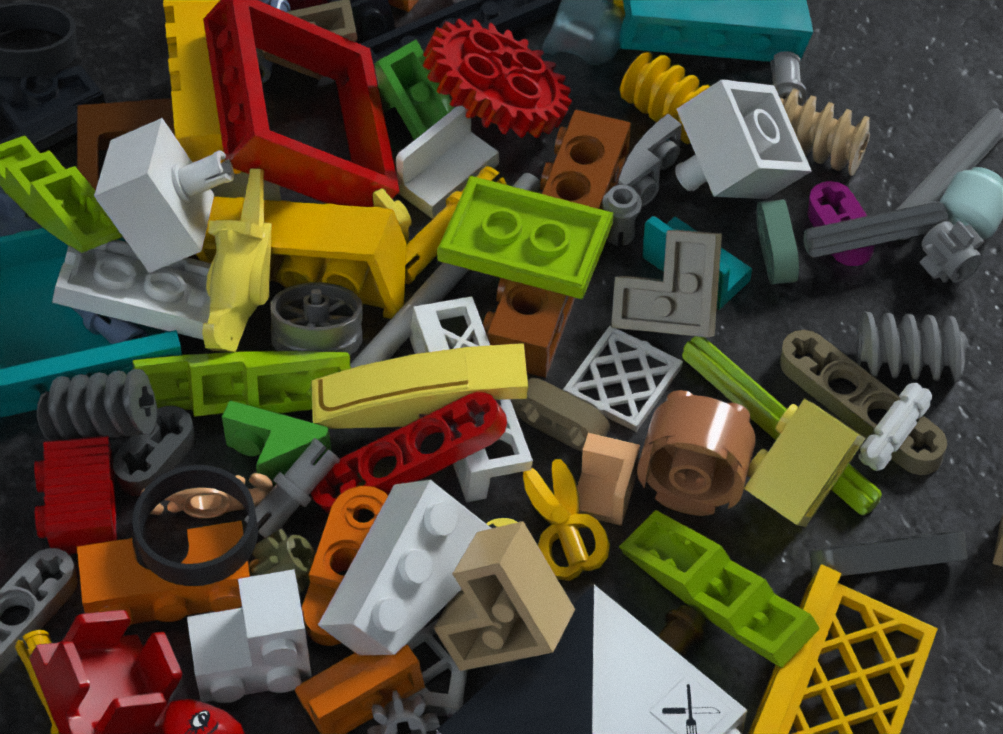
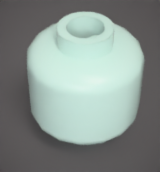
[939,167,1003,240]

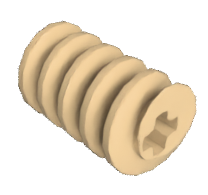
[780,88,870,176]

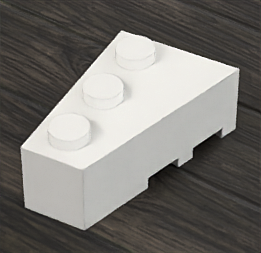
[318,480,492,655]

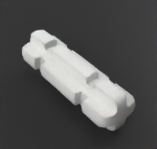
[859,383,932,471]

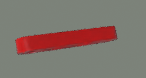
[311,392,507,514]

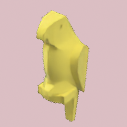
[202,169,272,352]

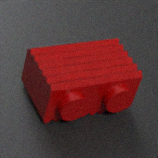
[34,435,117,556]

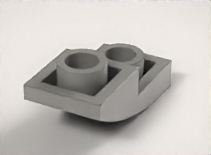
[619,114,682,206]

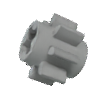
[920,221,984,283]
[367,690,440,734]

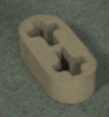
[512,378,610,452]

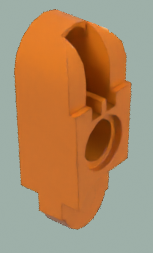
[301,486,388,646]

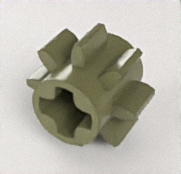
[249,529,316,594]

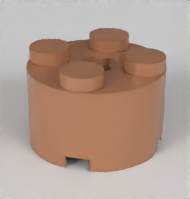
[637,390,755,516]

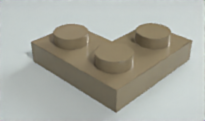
[611,230,722,337]

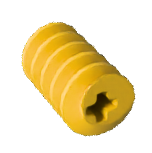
[620,52,710,144]

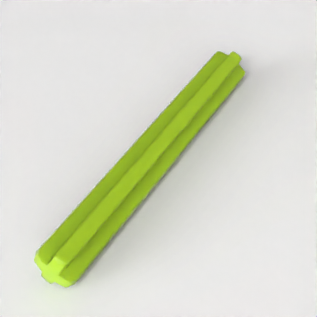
[682,336,882,516]

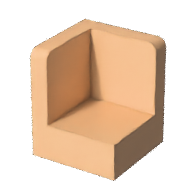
[577,433,640,526]

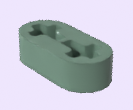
[757,199,799,285]

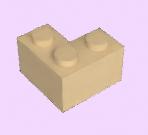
[434,521,575,671]

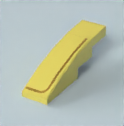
[311,343,528,429]

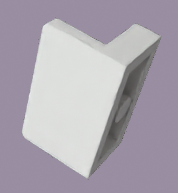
[396,106,499,219]

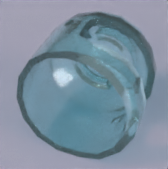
[541,0,624,65]

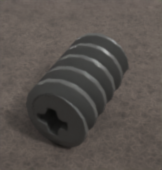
[36,369,158,441]

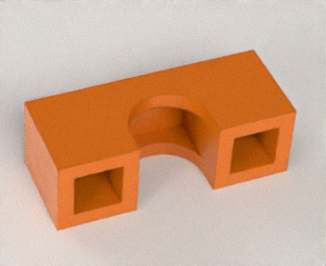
[77,521,250,627]

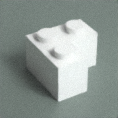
[187,569,312,703]

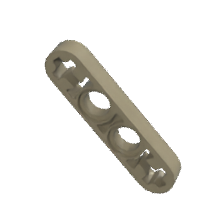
[780,330,947,475]

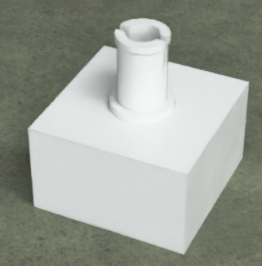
[675,80,812,199]
[94,118,234,273]

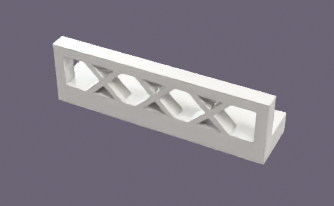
[410,297,533,502]

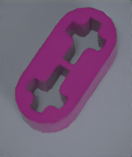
[807,181,875,266]

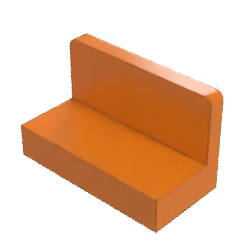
[295,644,425,734]

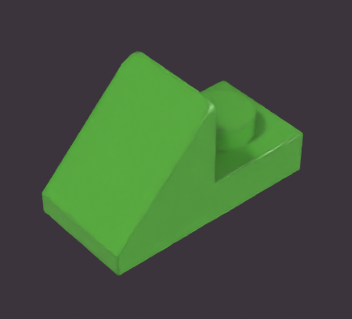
[375,40,455,140]
[222,400,332,487]

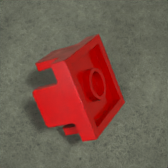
[29,610,182,734]

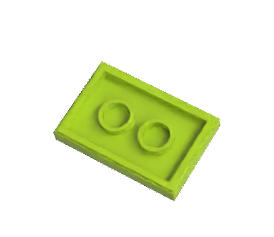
[437,176,613,300]

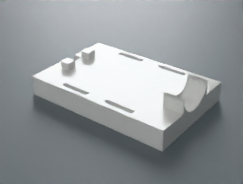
[52,240,211,340]

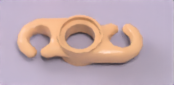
[140,473,273,519]

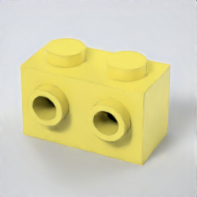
[744,399,866,527]

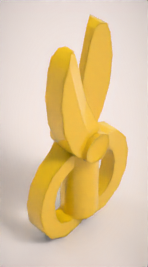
[523,459,610,581]

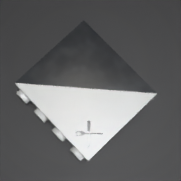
[437,585,747,734]

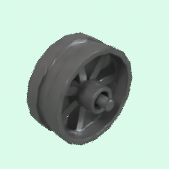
[271,282,362,355]

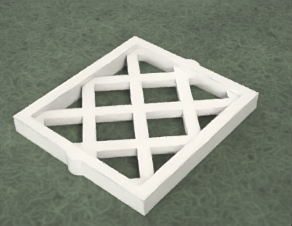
[563,326,683,432]

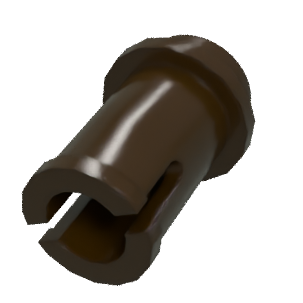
[658,605,706,657]

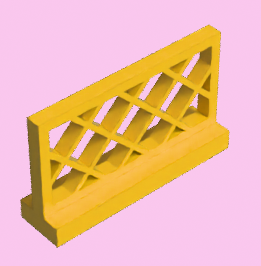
[748,564,938,734]

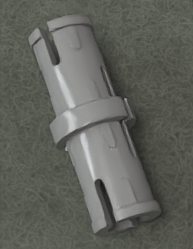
[244,437,340,538]

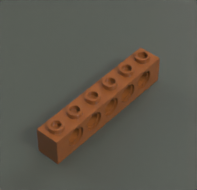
[483,110,631,378]

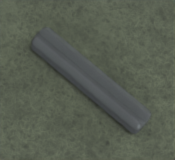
[803,201,948,258]

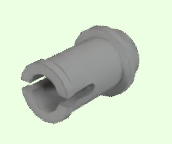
[770,51,807,105]
[602,185,642,246]

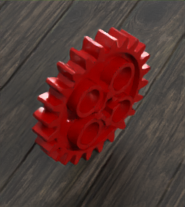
[423,19,572,138]

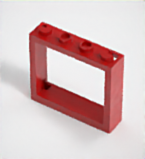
[203,0,400,207]

